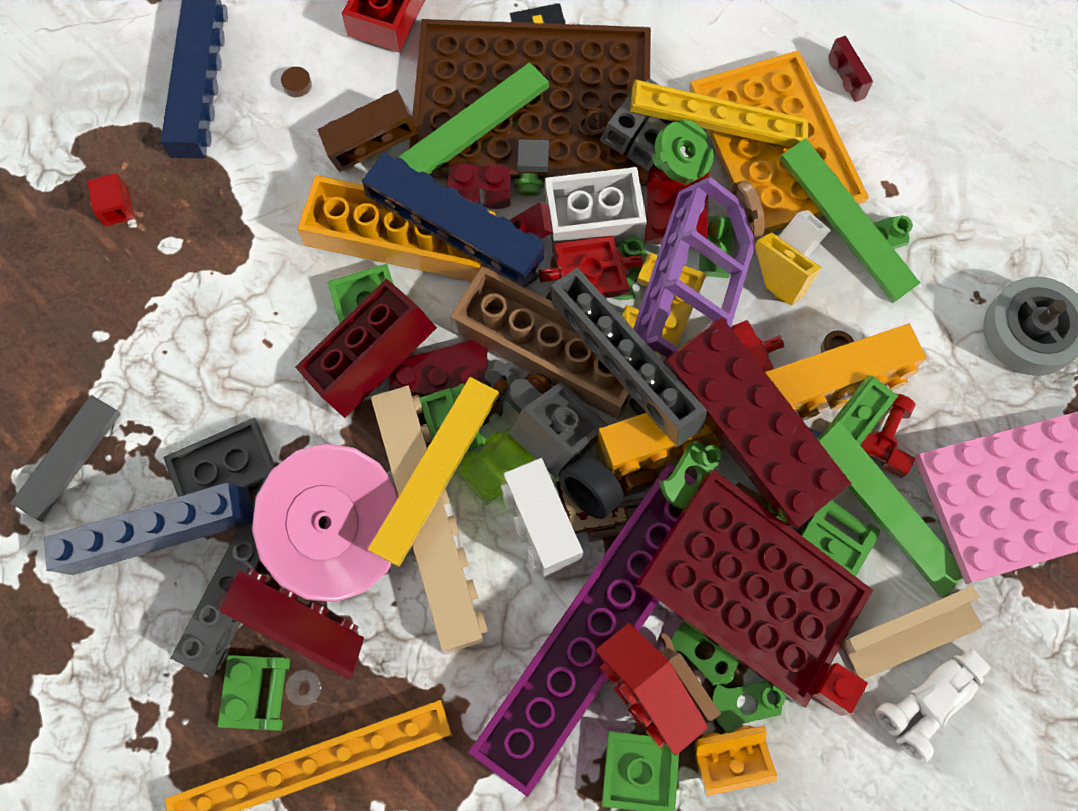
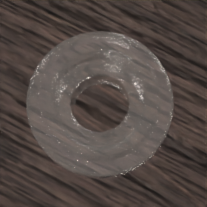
[285,670,321,706]

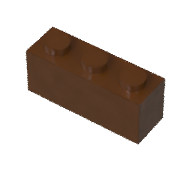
[317,89,419,172]

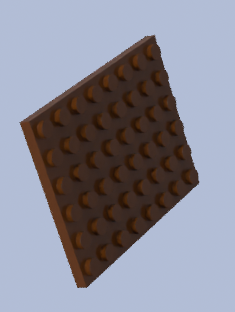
[409,19,651,186]

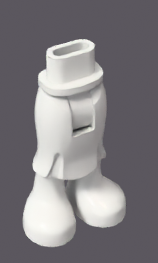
[875,648,990,764]

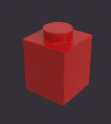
[87,173,135,227]
[812,663,868,716]

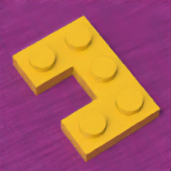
[621,252,707,355]

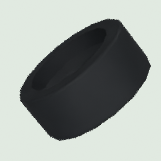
[559,454,624,519]

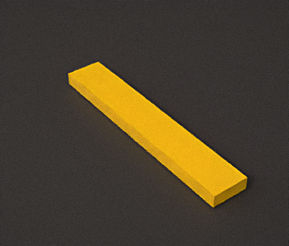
[630,80,809,148]
[368,377,499,568]

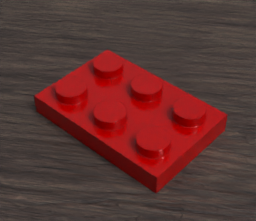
[645,164,710,245]

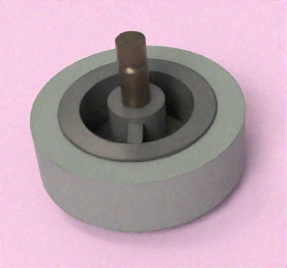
[983,276,1078,376]

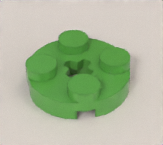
[653,120,714,185]

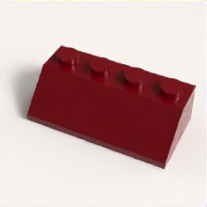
[295,278,437,418]
[215,567,365,680]

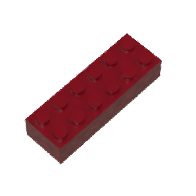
[663,317,852,528]

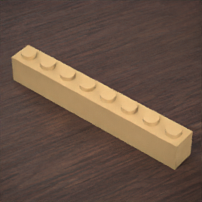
[371,386,488,655]

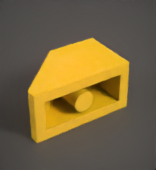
[755,232,822,306]

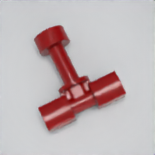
[860,393,916,478]

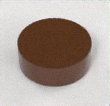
[281,66,312,97]
[821,330,854,353]

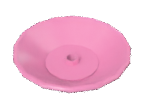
[252,443,399,602]

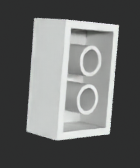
[545,167,647,247]
[500,458,583,580]

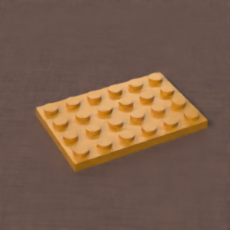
[689,50,869,234]

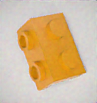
[695,725,777,796]

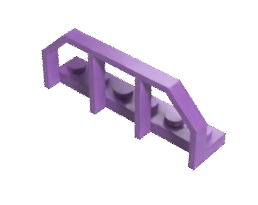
[633,177,756,357]

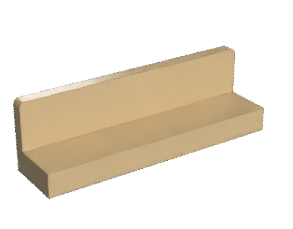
[842,586,982,680]

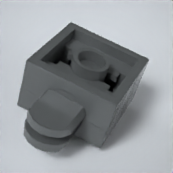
[503,379,608,478]

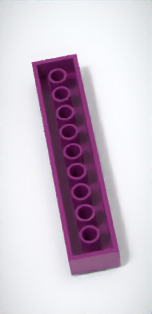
[468,463,696,797]

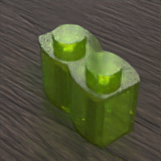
[459,429,535,505]

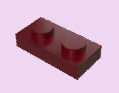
[828,35,874,102]

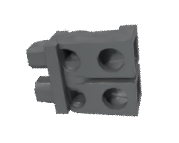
[600,78,674,171]

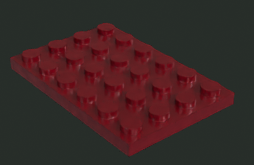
[635,469,873,708]

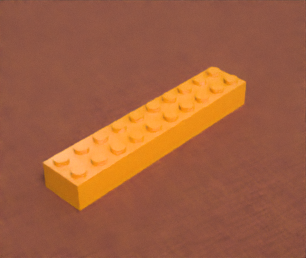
[596,323,927,481]

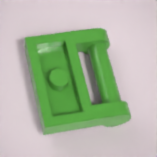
[799,499,880,576]
[218,655,290,731]

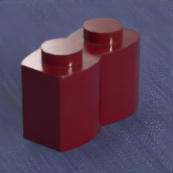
[448,163,512,209]

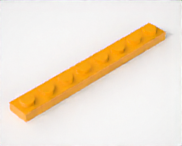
[164,700,452,811]

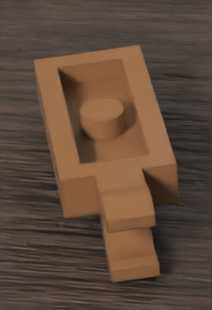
[659,633,721,723]

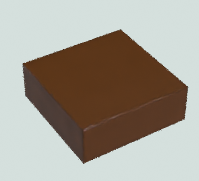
[618,469,657,497]

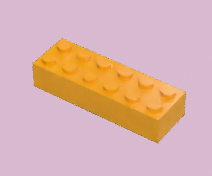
[297,175,496,281]

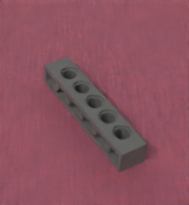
[551,268,707,447]
[170,469,271,676]

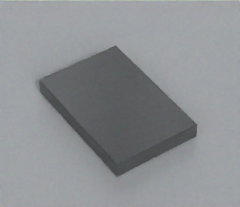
[163,417,276,497]

